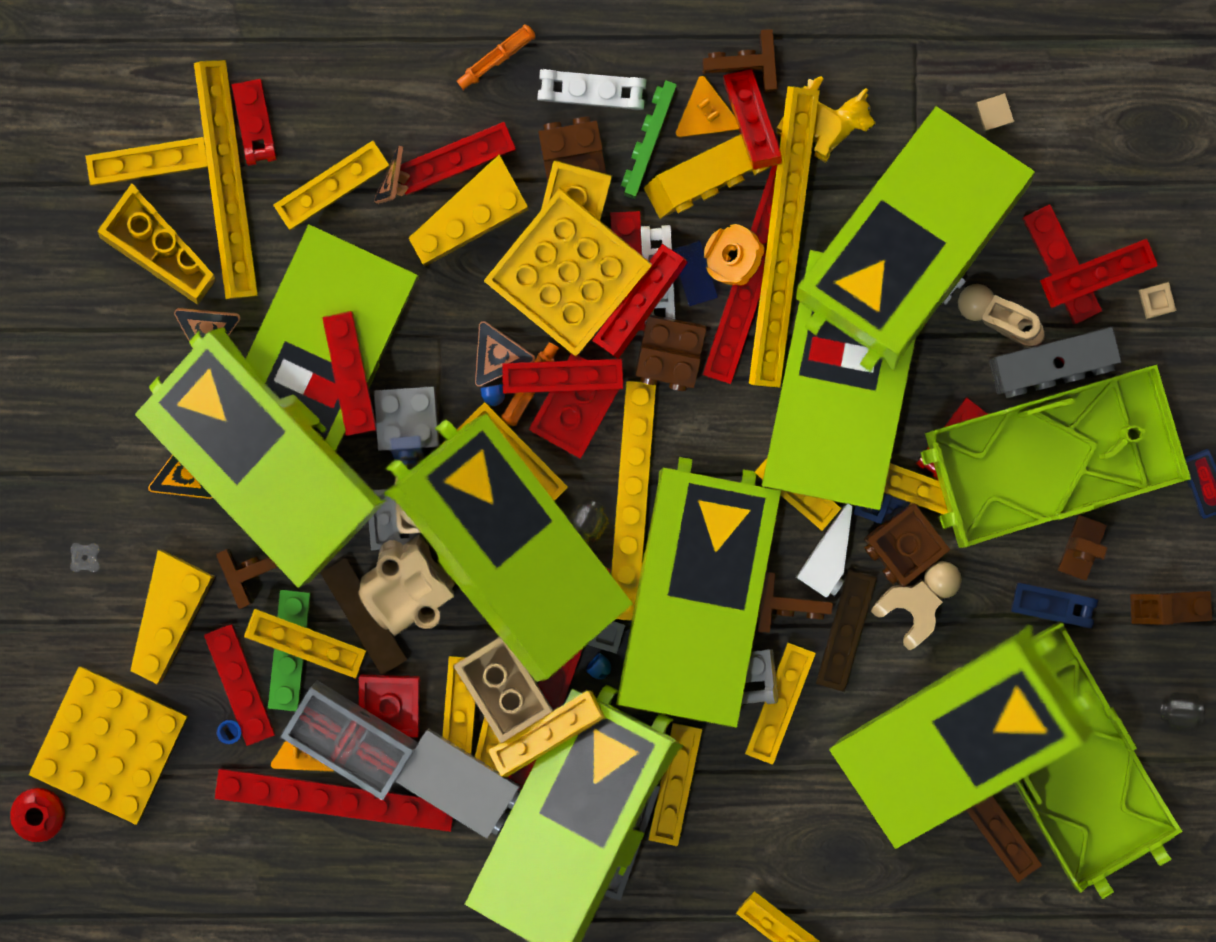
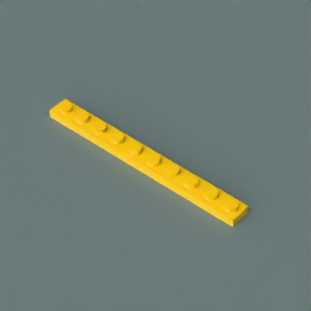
[749,86,820,388]

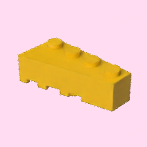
[644,134,770,219]
[409,155,529,267]
[97,183,215,305]
[130,550,216,684]

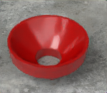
[10,788,65,842]

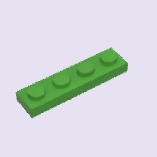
[621,80,677,199]
[268,590,311,711]

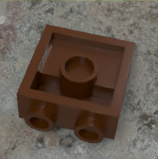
[538,116,606,182]
[635,314,706,391]
[864,502,950,587]

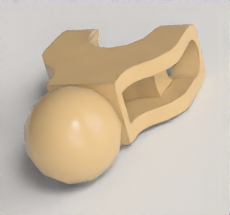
[958,284,1045,348]
[871,561,962,650]

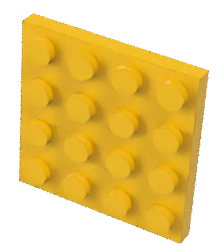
[484,188,652,356]
[29,666,188,825]

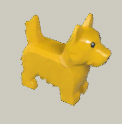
[776,76,876,163]

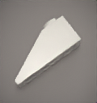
[796,503,852,598]

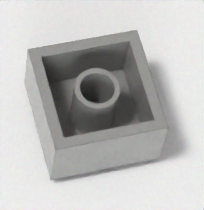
[374,387,440,451]

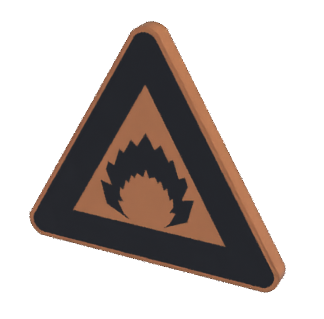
[374,145,410,204]
[174,308,240,348]
[475,321,535,386]

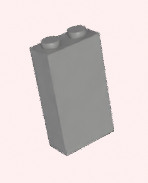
[395,728,520,838]

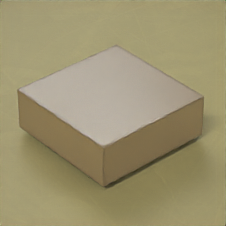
[976,94,1014,132]
[1138,282,1176,319]

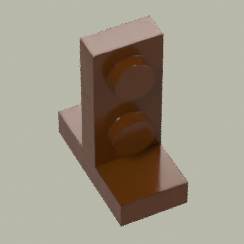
[702,29,777,93]
[1057,515,1108,581]
[216,549,278,609]
[756,572,833,633]
[1130,591,1212,625]

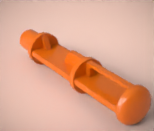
[456,24,535,90]
[501,342,559,426]

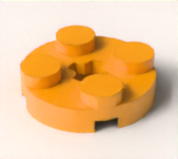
[704,224,764,285]

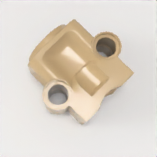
[359,534,455,635]

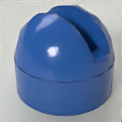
[480,384,505,406]
[585,653,611,679]
[217,720,241,745]

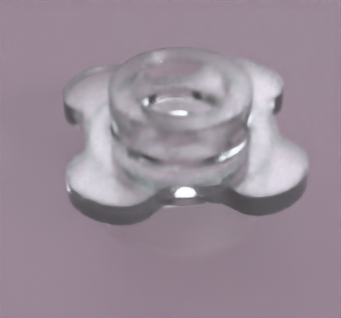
[70,543,100,572]

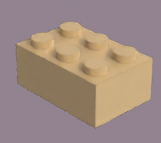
[454,637,553,743]

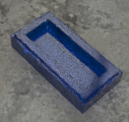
[672,241,718,307]

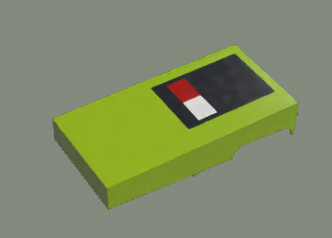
[245,224,419,452]
[762,250,915,510]

